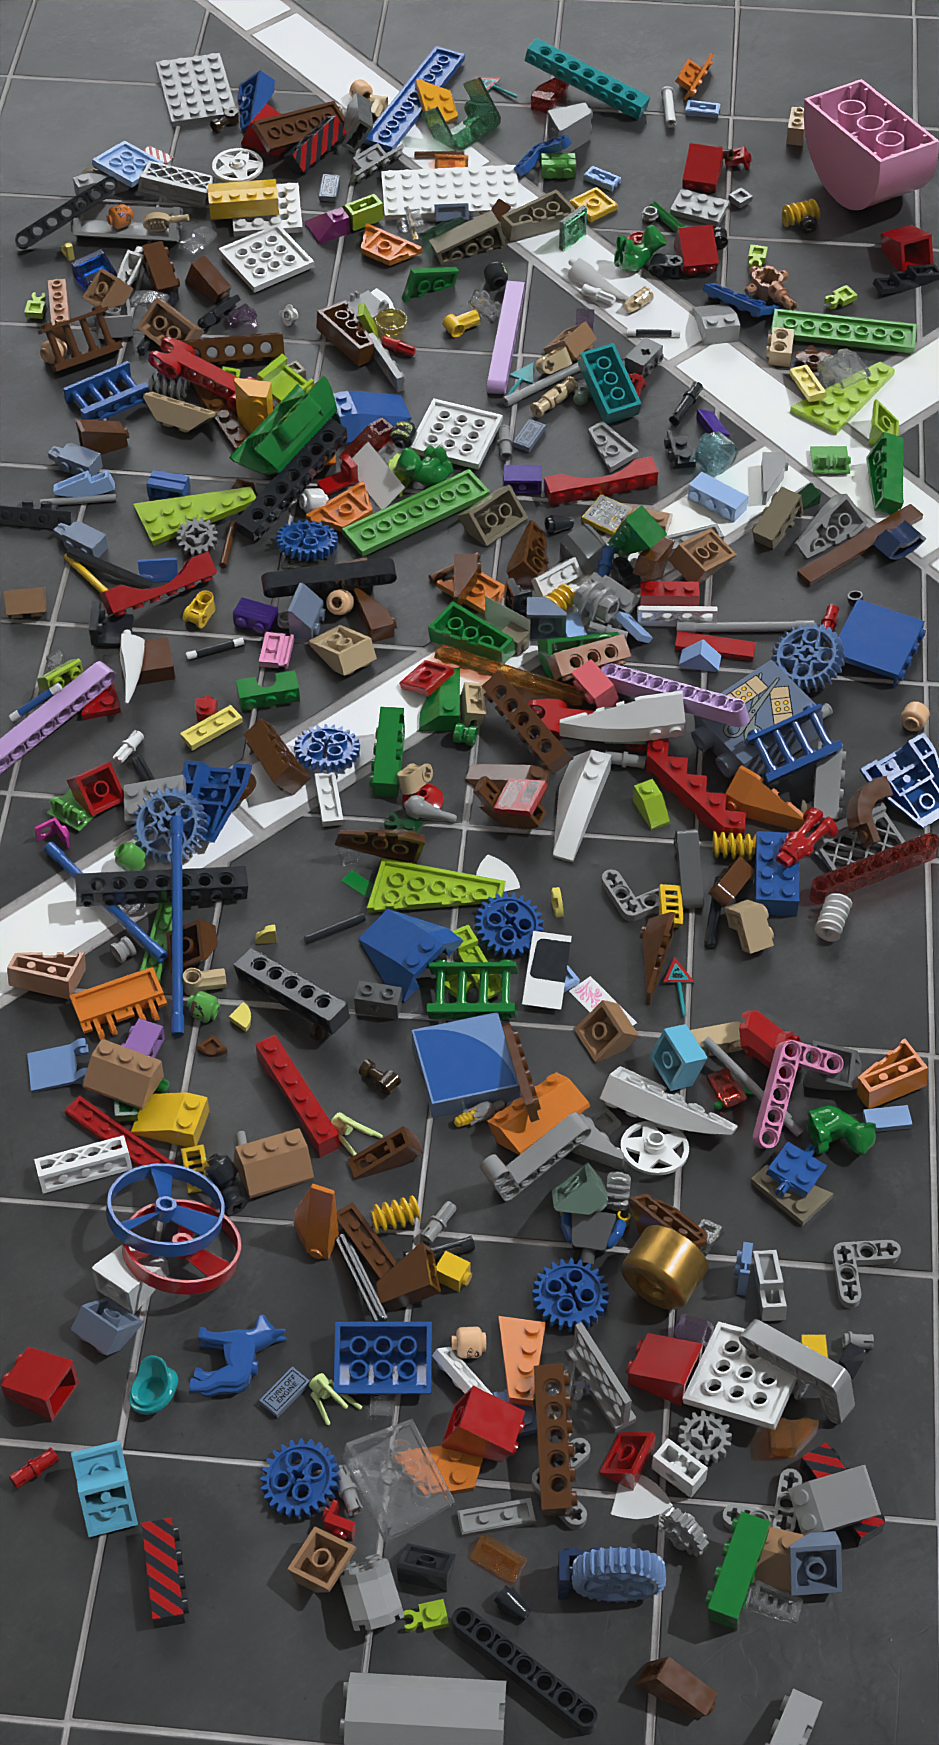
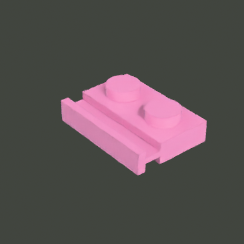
[259,632,294,669]

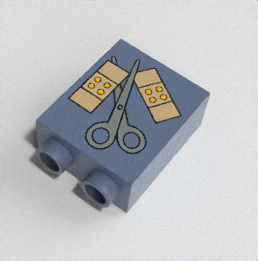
[691,660,823,779]

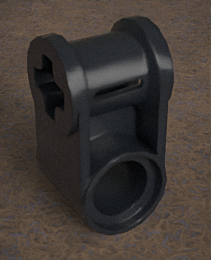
[648,253,683,279]
[611,556,642,590]

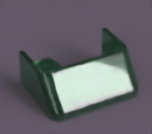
[420,77,501,151]

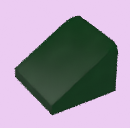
[798,483,821,509]

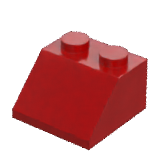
[66,762,124,816]

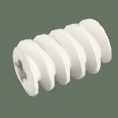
[815,893,852,942]

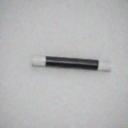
[627,329,681,337]
[186,637,244,660]

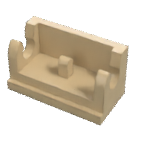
[460,682,487,727]

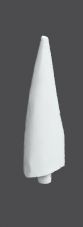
[117,246,144,286]
[567,257,629,301]
[120,630,145,705]

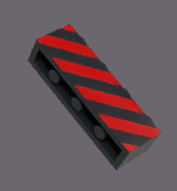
[283,115,346,173]
[799,1442,885,1547]
[142,1518,189,1629]

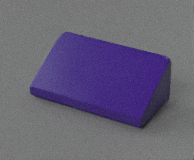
[696,409,730,442]

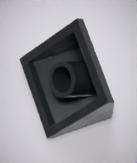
[397,1543,456,1592]

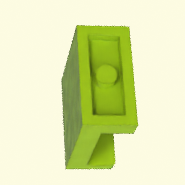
[257,354,314,403]

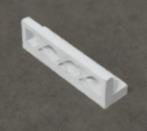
[637,606,717,626]
[34,1135,132,1194]

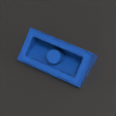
[138,558,178,583]

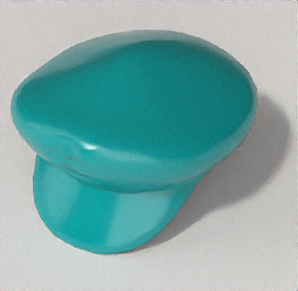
[129,1355,179,1415]

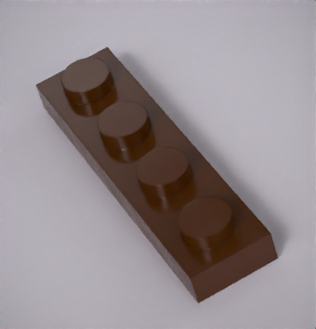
[337,1202,397,1280]

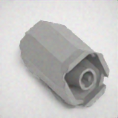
[339,1554,404,1631]

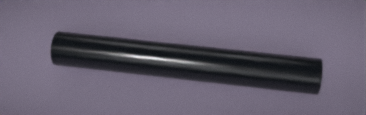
[304,913,366,944]

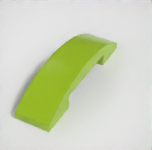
[452,924,501,999]

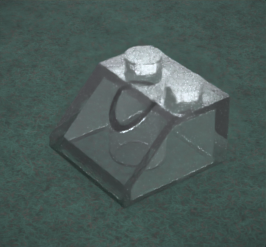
[817,349,871,389]

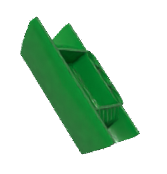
[229,375,337,475]

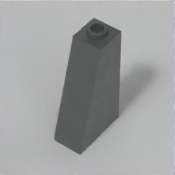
[341,92,373,153]

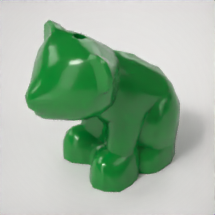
[614,225,668,272]
[393,445,453,487]
[806,1105,876,1155]

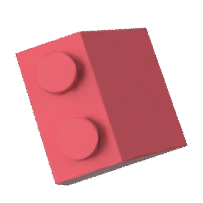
[572,659,620,708]

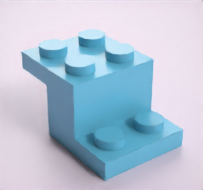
[71,1440,138,1537]

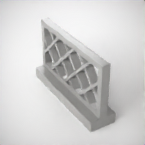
[138,160,215,207]
[813,802,907,880]
[566,1322,636,1433]

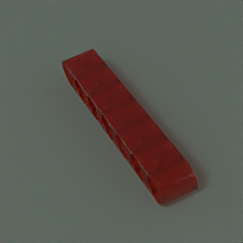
[810,833,939,904]

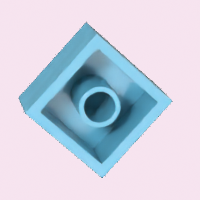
[650,1024,707,1091]

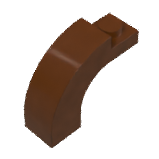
[473,776,547,829]
[847,776,893,849]

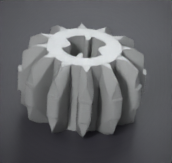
[606,1172,631,1211]

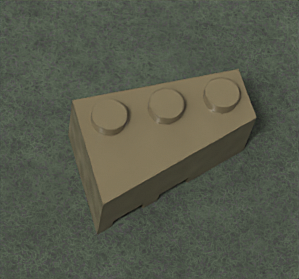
[752,486,804,550]

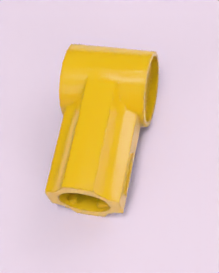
[442,310,481,338]

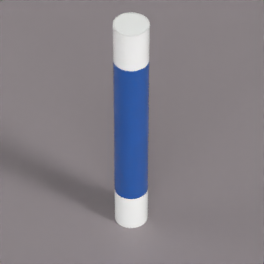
[9,683,62,722]

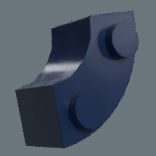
[873,520,927,559]

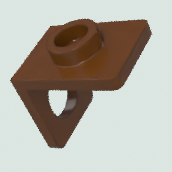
[479,198,511,224]

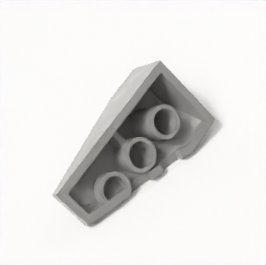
[795,493,868,558]

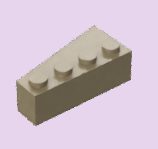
[500,189,577,241]
[429,210,507,265]

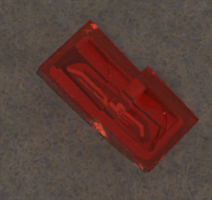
[707,1068,747,1108]

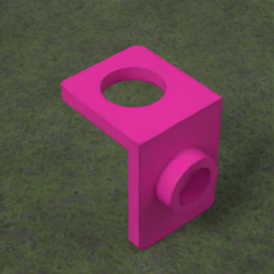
[34,817,71,849]

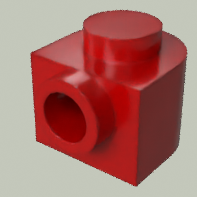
[195,696,218,722]

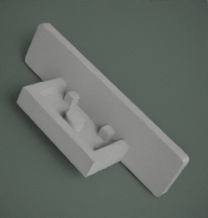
[350,143,405,184]

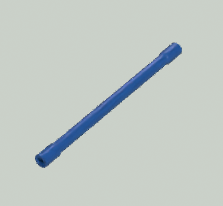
[44,842,168,963]

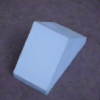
[679,640,721,673]

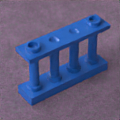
[63,361,149,420]
[744,703,843,786]

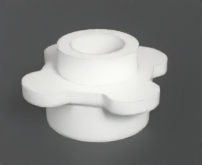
[279,304,298,326]

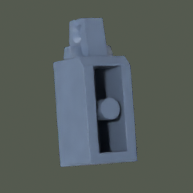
[48,443,103,477]
[54,521,108,558]

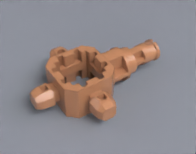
[745,266,798,311]

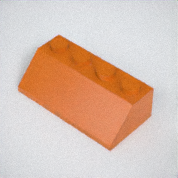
[487,1072,590,1155]

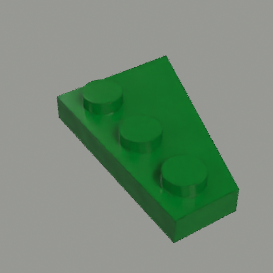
[402,267,459,302]

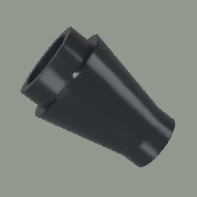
[544,515,574,534]
[494,1585,532,1622]

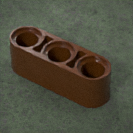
[708,856,755,908]

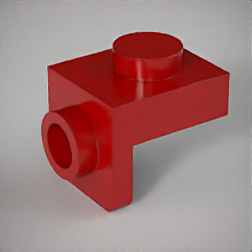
[322,1500,356,1541]

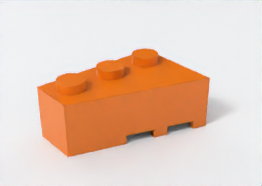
[857,1038,928,1109]

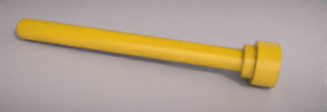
[64,553,108,593]

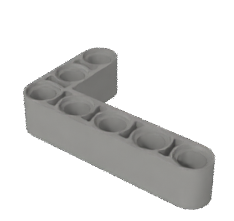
[480,1113,591,1201]
[739,1319,855,1424]

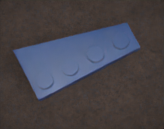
[702,283,779,317]

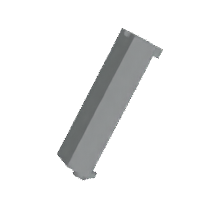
[70,202,183,242]
[340,1672,506,1745]

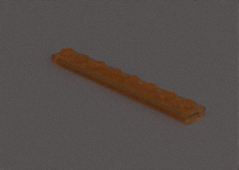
[434,644,586,706]

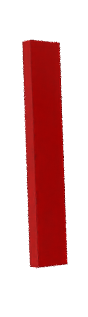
[64,1096,176,1180]

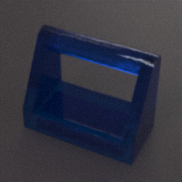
[71,249,117,290]

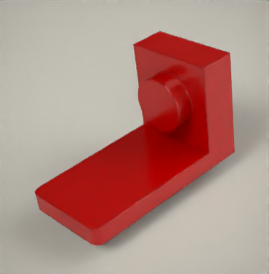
[317,454,358,495]

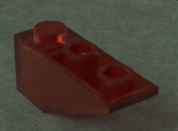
[531,77,569,114]
[339,417,394,460]

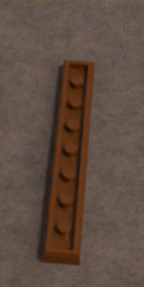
[797,503,924,586]

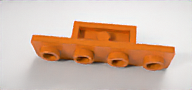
[675,53,714,101]

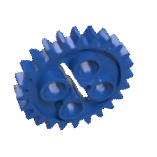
[276,520,338,561]
[294,724,360,774]
[474,892,544,959]
[532,1258,609,1332]
[260,1438,341,1519]

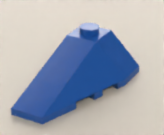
[237,70,275,131]

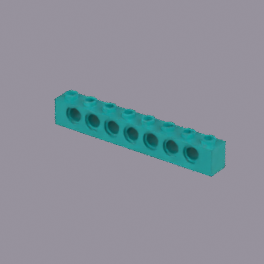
[524,38,650,120]

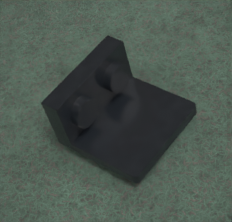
[89,601,134,646]

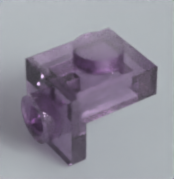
[229,304,258,329]
[576,309,595,331]

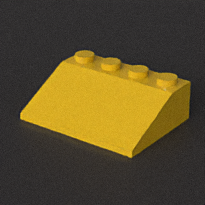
[208,179,279,220]

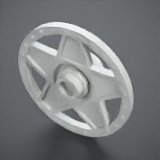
[212,148,263,182]
[621,1120,689,1175]

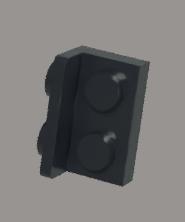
[664,430,696,469]
[504,578,533,618]

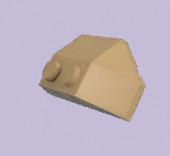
[143,392,217,432]

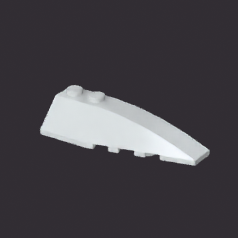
[559,691,685,742]
[553,750,611,863]
[600,1066,738,1135]

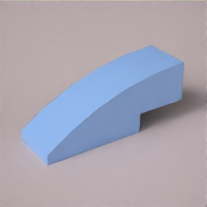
[53,470,115,497]

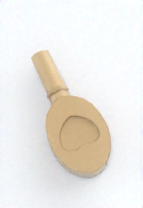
[143,212,189,231]

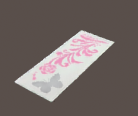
[569,976,637,1025]

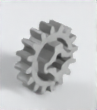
[176,517,218,557]
[678,1411,732,1465]
[659,1507,709,1557]

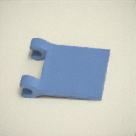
[27,1038,89,1093]

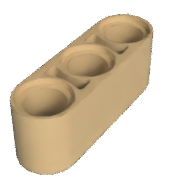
[690,1022,742,1057]

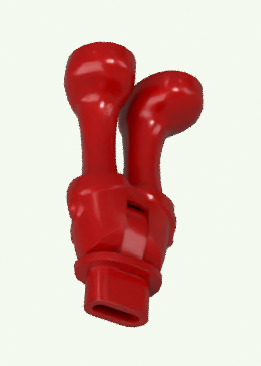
[775,808,838,868]

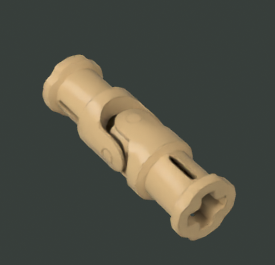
[530,376,578,418]

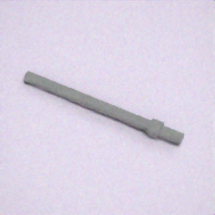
[703,1037,804,1138]

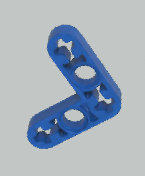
[514,135,572,177]

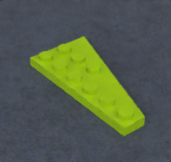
[790,362,895,435]
[133,487,256,546]
[367,858,506,913]

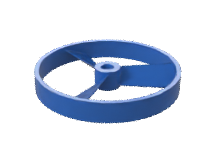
[106,1163,225,1257]

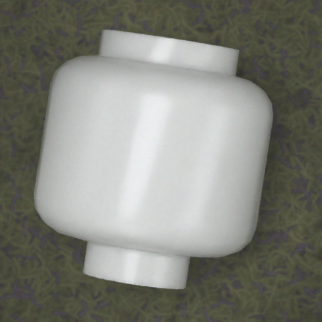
[299,488,328,513]

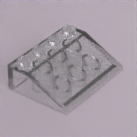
[342,1419,455,1542]

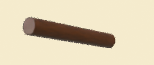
[414,151,464,158]
[219,521,236,568]
[428,552,481,582]

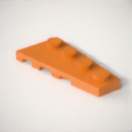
[498,1316,546,1406]

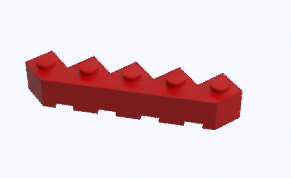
[646,739,746,839]

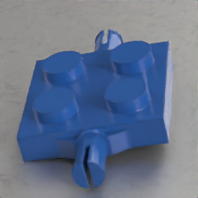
[766,1142,827,1198]

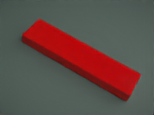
[675,631,756,661]

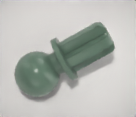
[573,384,592,406]

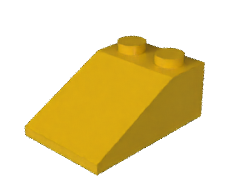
[131,1092,210,1147]

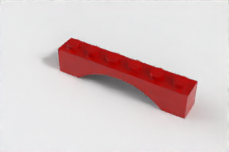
[544,456,659,506]
[99,551,217,617]
[256,1035,340,1158]

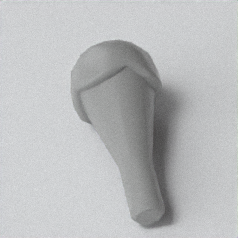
[404,795,457,823]

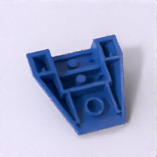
[334,391,411,445]
[859,732,939,829]
[181,760,252,843]
[359,909,463,1002]

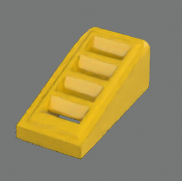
[659,884,683,928]
[181,1145,207,1194]

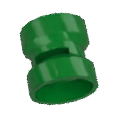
[453,723,478,747]

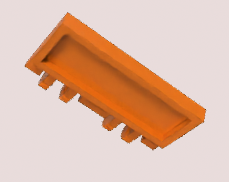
[69,967,168,1040]

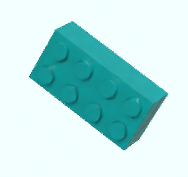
[578,343,642,424]

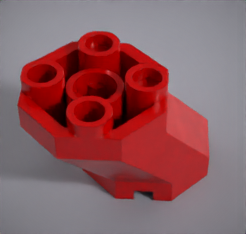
[739,1010,802,1078]

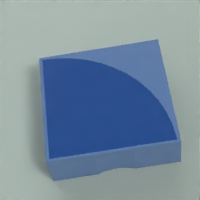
[412,1012,520,1118]

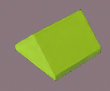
[869,399,899,446]

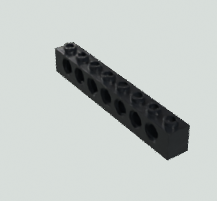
[235,418,348,543]
[75,866,248,907]

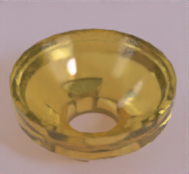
[375,308,407,336]

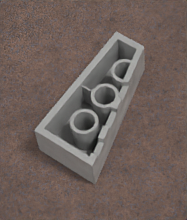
[812,741,846,826]

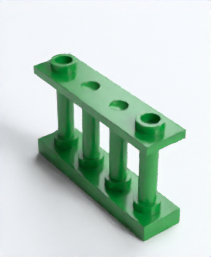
[427,960,518,1019]

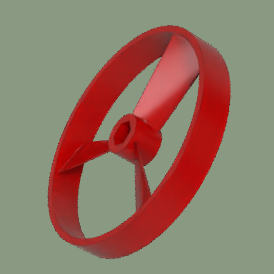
[122,1199,241,1295]

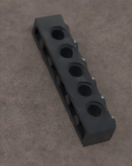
[233,948,350,1035]

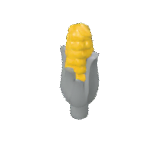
[454,1099,505,1127]

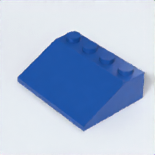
[334,1322,432,1394]

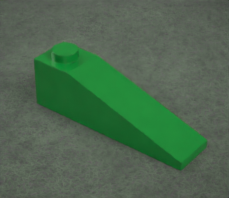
[537,632,619,679]
[419,668,460,731]

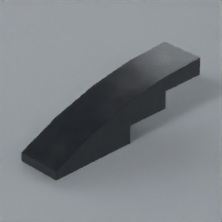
[872,264,939,294]

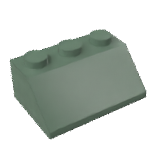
[552,1163,608,1215]

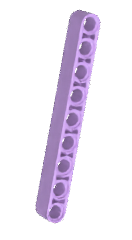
[487,281,525,395]
[0,661,116,774]
[601,664,750,727]

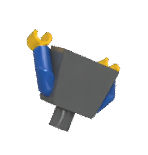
[560,1211,631,1265]

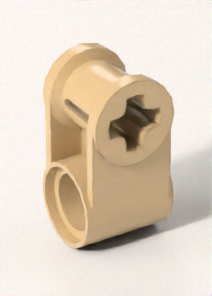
[535,346,572,374]
[397,763,433,795]

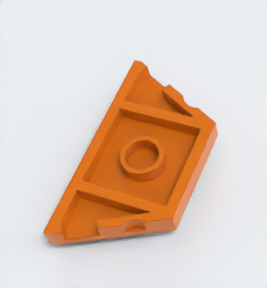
[361,223,422,266]
[306,481,373,532]
[437,572,505,615]
[395,1446,484,1499]

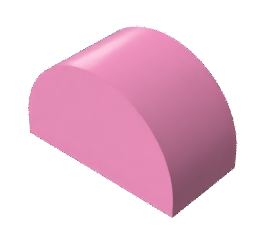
[804,79,939,210]

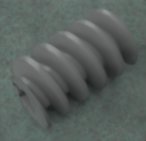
[148,374,189,402]

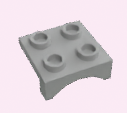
[348,290,390,328]

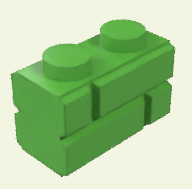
[541,153,576,179]

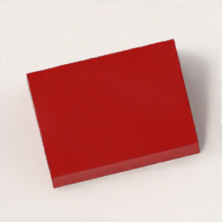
[599,1432,656,1490]

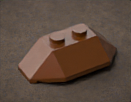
[629,1193,707,1248]

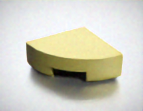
[61,242,75,261]
[551,887,564,918]
[255,925,277,944]
[229,1002,251,1032]

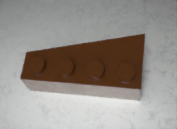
[316,300,374,366]
[243,718,311,795]

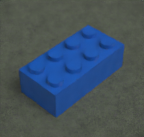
[754,831,799,916]

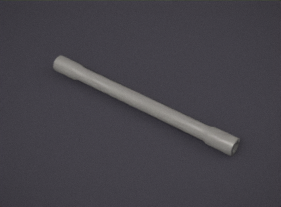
[502,362,580,407]
[676,620,814,633]

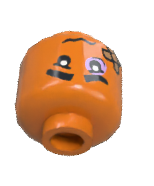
[107,204,134,229]

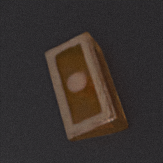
[435,154,469,169]
[470,1534,528,1584]

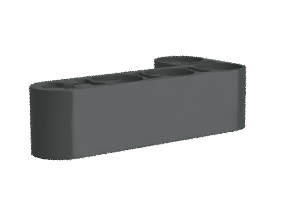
[673,829,704,909]

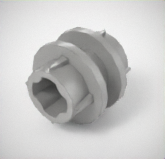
[573,581,620,624]

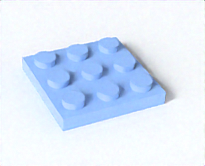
[92,141,164,188]

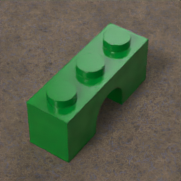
[236,670,300,711]

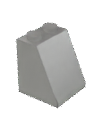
[547,103,593,153]

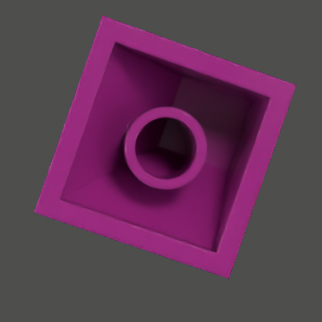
[304,207,350,244]

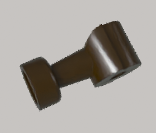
[210,107,239,133]
[358,1059,401,1095]

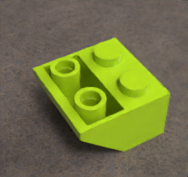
[340,194,383,231]
[37,658,83,701]

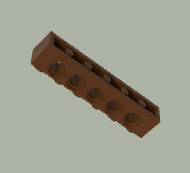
[181,331,285,364]
[481,670,574,774]
[534,1363,578,1517]

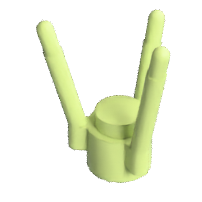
[331,1112,383,1156]
[309,1373,362,1426]

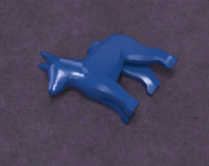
[189,1314,287,1397]

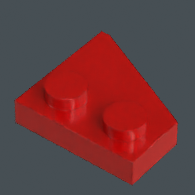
[82,682,121,720]

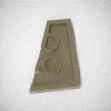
[751,1165,834,1226]

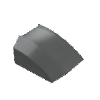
[560,523,615,575]
[803,1040,862,1090]

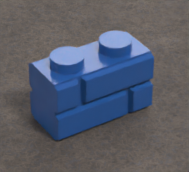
[147,470,190,499]

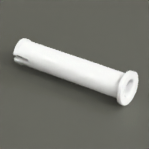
[661,86,676,128]

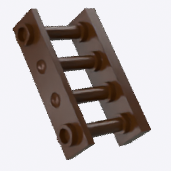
[37,305,123,373]

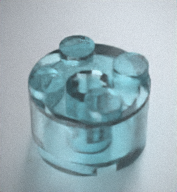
[693,431,738,475]

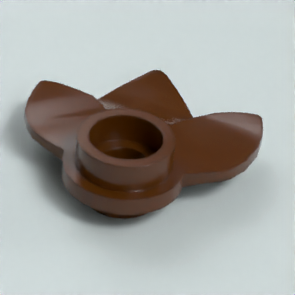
[795,345,831,371]

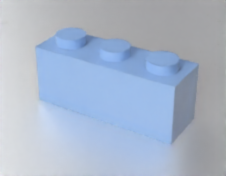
[688,472,749,522]

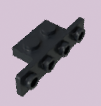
[0,499,72,529]

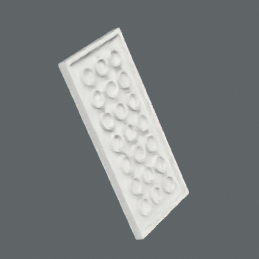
[381,165,521,221]

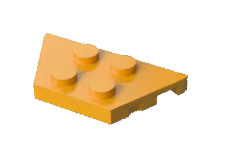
[415,79,458,132]

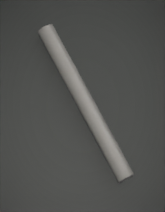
[40,494,116,506]

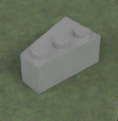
[765,1689,823,1745]

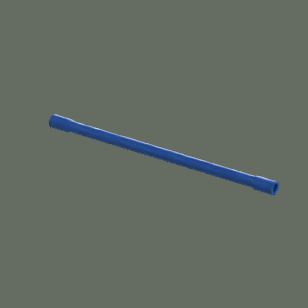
[170,815,184,1037]

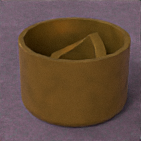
[621,1225,709,1310]

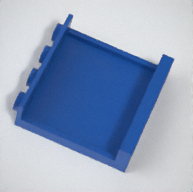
[829,599,926,688]

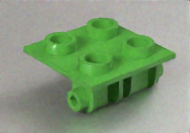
[810,446,851,474]
[47,789,96,832]

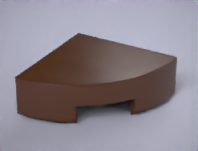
[196,1034,228,1057]

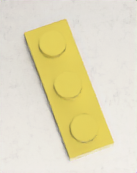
[790,365,826,402]
[180,705,243,751]

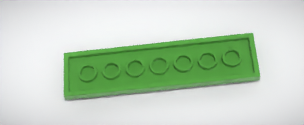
[771,309,917,353]
[342,469,490,557]

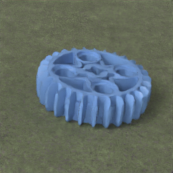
[771,622,845,693]
[131,788,208,865]
[571,1546,666,1603]

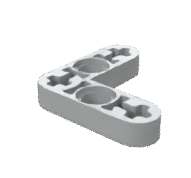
[602,869,675,922]
[832,1240,901,1309]
[531,1438,590,1530]
[722,1469,802,1532]

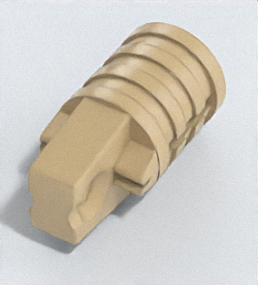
[623,286,654,314]

